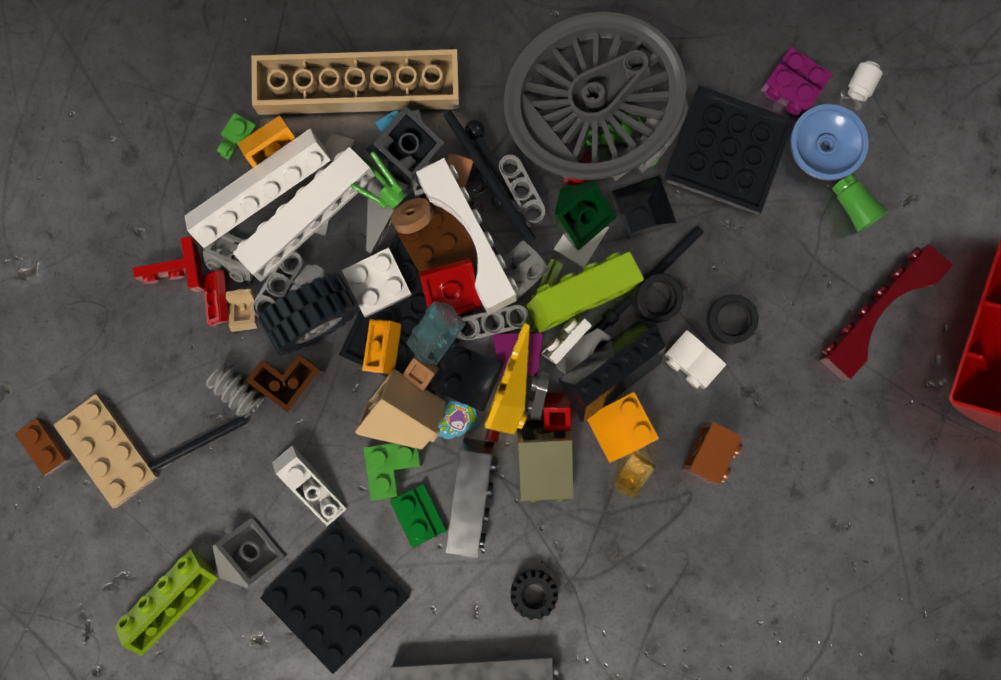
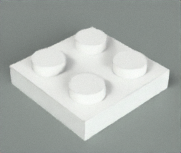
[342,248,412,318]

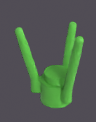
[351,152,407,210]

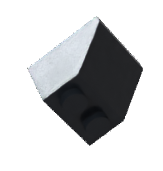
[366,106,444,184]

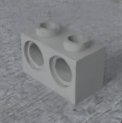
[503,240,550,305]

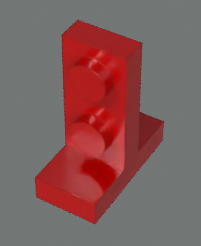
[132,236,204,292]

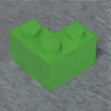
[364,443,422,501]

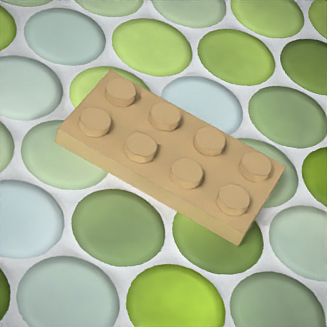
[54,394,159,509]

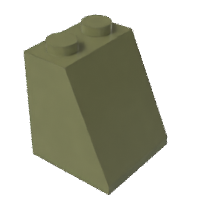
[517,421,574,503]

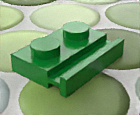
[390,484,447,548]

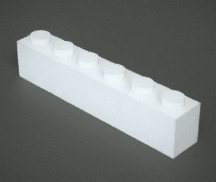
[184,129,331,248]
[233,147,375,282]

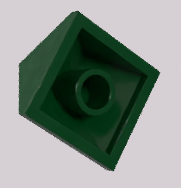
[552,181,616,251]

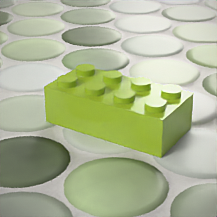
[526,252,644,333]

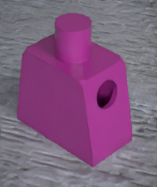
[493,333,543,392]

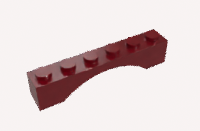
[820,244,953,381]

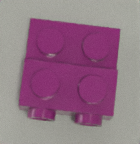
[761,46,833,116]

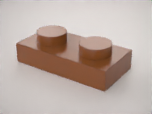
[15,418,69,476]

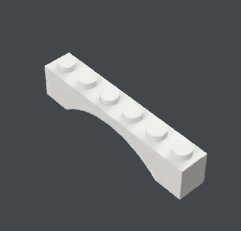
[416,158,519,315]

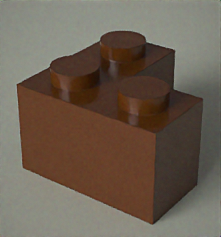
[246,354,325,413]

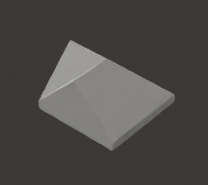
[212,518,285,588]

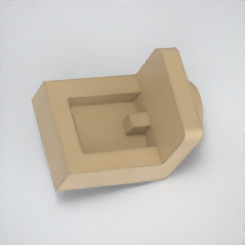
[226,289,257,332]

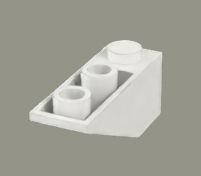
[272,446,347,526]

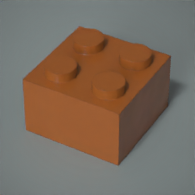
[681,422,743,485]

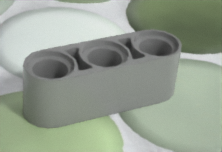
[499,155,545,227]
[253,252,307,317]
[451,305,529,340]

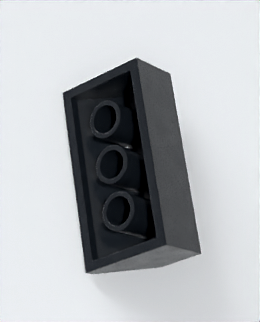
[559,320,666,422]

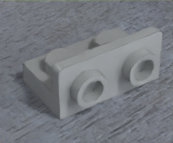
[203,233,253,285]

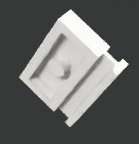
[540,316,592,364]

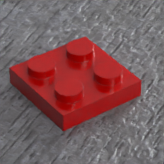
[419,258,482,322]

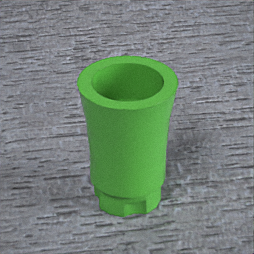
[832,173,889,233]

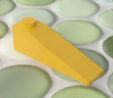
[484,322,530,434]

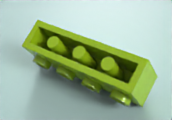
[114,549,218,656]

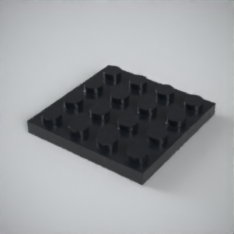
[663,85,794,215]
[260,522,410,674]

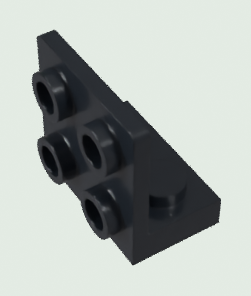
[429,341,504,412]

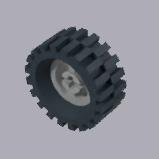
[258,273,360,355]

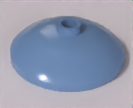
[790,104,869,181]

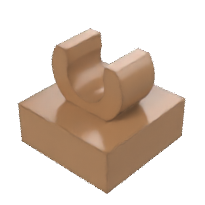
[402,354,439,392]

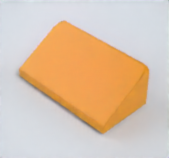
[362,319,401,374]

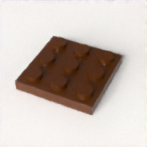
[395,202,498,275]

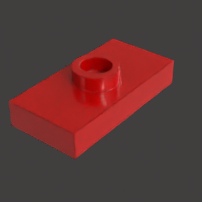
[202,270,229,326]

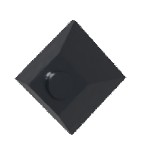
[611,175,676,239]

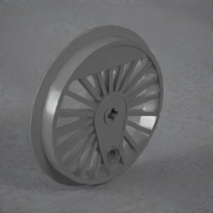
[504,12,687,180]

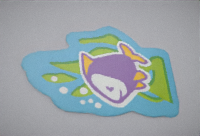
[438,401,481,439]

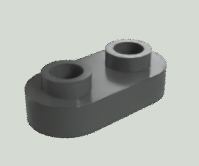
[526,371,550,421]

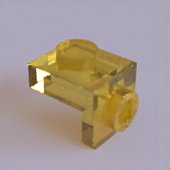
[614,451,656,499]

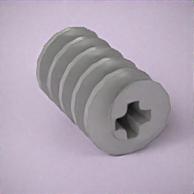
[206,363,266,418]

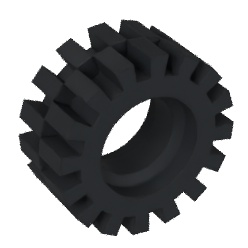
[510,569,558,620]

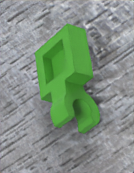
[217,113,257,160]

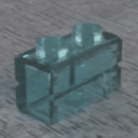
[406,302,465,365]

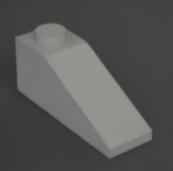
[366,171,409,256]

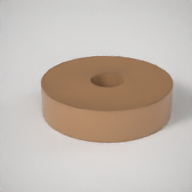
[391,198,433,234]

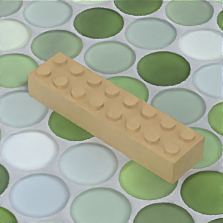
[252,49,460,115]

